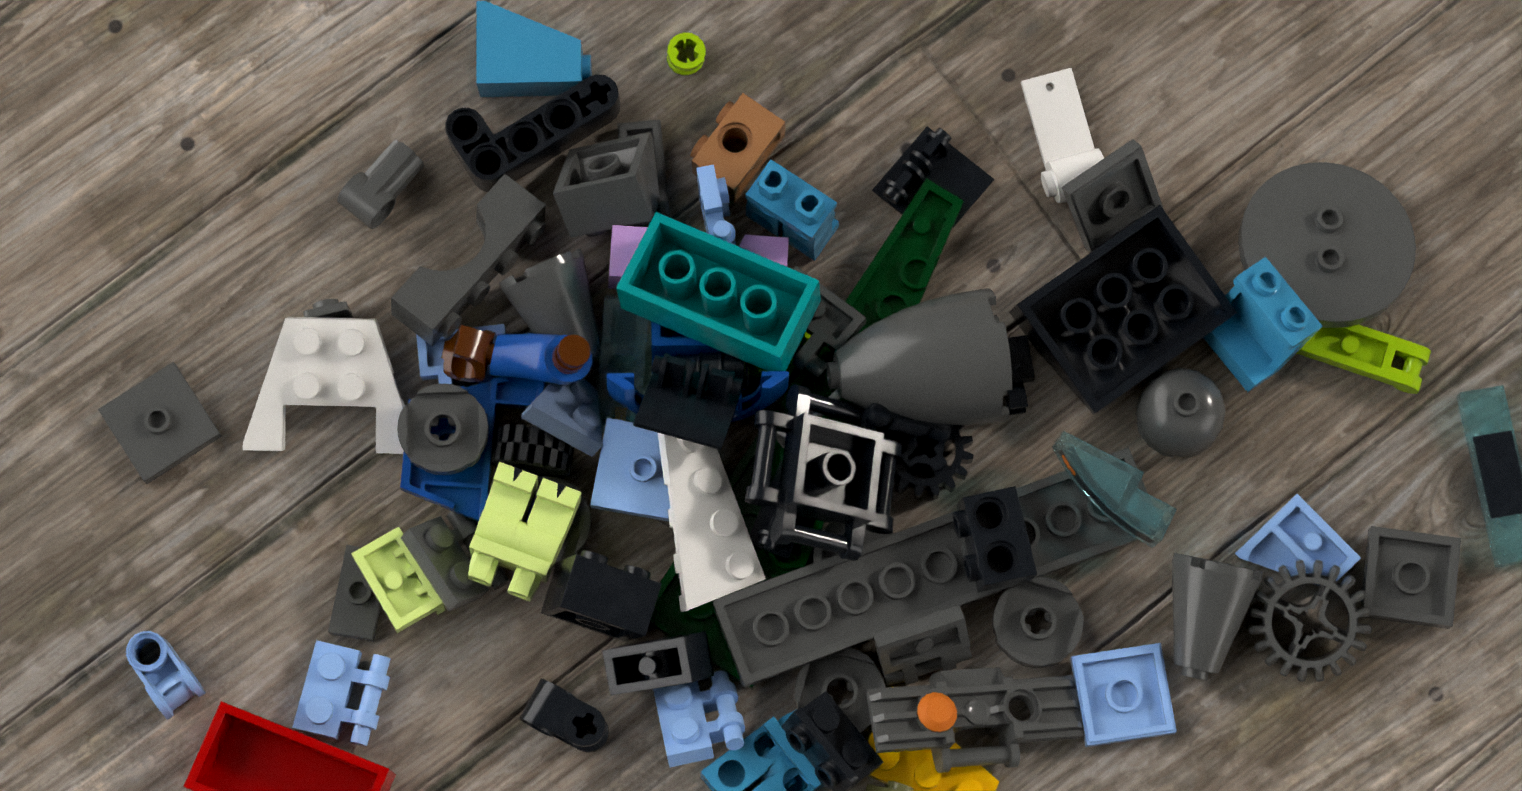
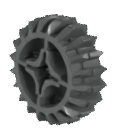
[1248,560,1372,682]

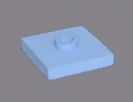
[590,418,670,522]
[1070,643,1177,747]

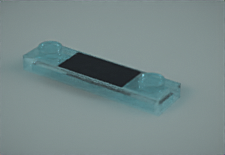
[1456,385,1522,568]

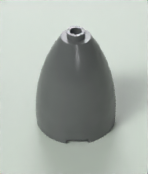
[826,288,1012,425]

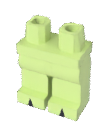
[468,462,581,602]

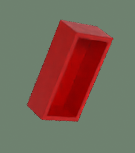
[183,701,396,791]

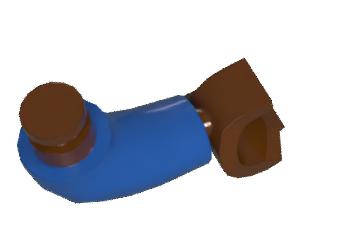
[441,325,592,386]

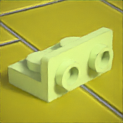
[351,527,445,633]

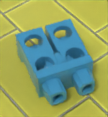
[746,159,839,261]
[700,709,823,791]

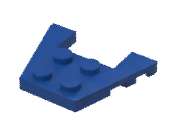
[400,376,546,522]

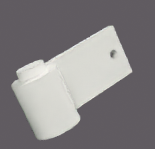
[1021,68,1104,203]

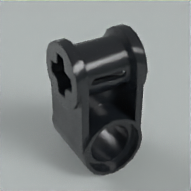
[519,678,609,753]

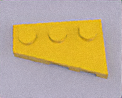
[868,686,999,791]

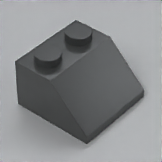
[553,132,660,238]

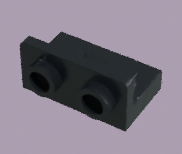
[781,691,883,791]

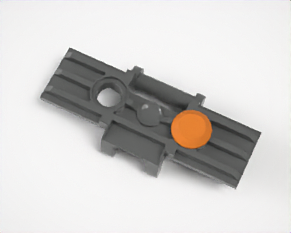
[866,667,1085,773]

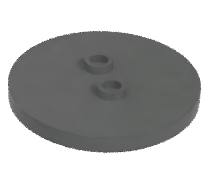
[1238,162,1416,328]

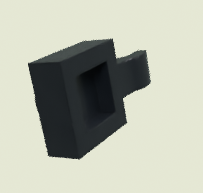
[1005,335,1035,416]

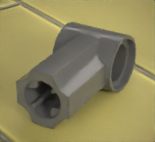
[337,139,424,229]

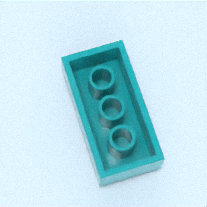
[616,212,821,371]

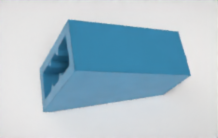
[476,1,592,97]

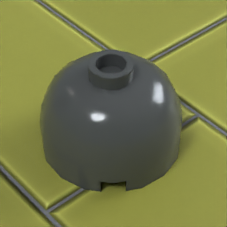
[1136,367,1226,457]

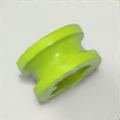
[666,33,706,75]

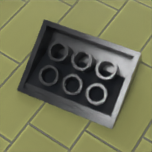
[1009,205,1237,415]

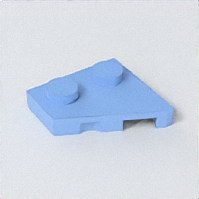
[1235,494,1361,586]

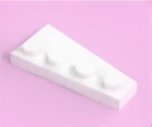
[658,433,766,612]

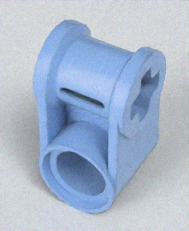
[126,631,206,720]

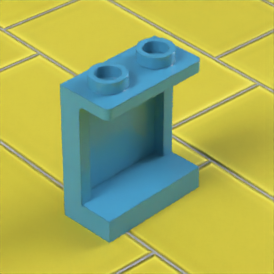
[1203,257,1323,392]

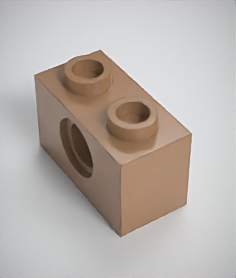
[690,93,785,203]

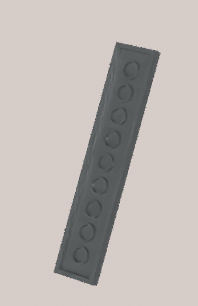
[711,447,1163,688]

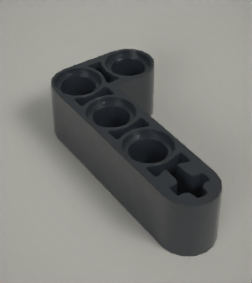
[445,74,620,192]

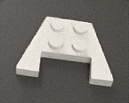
[243,317,405,454]

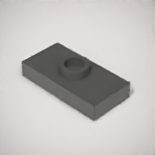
[328,545,381,642]

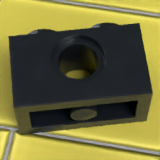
[602,631,714,696]

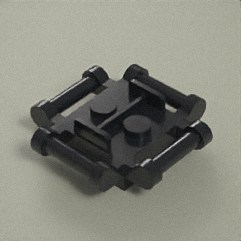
[745,384,902,561]

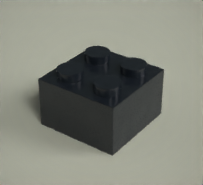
[541,550,662,641]

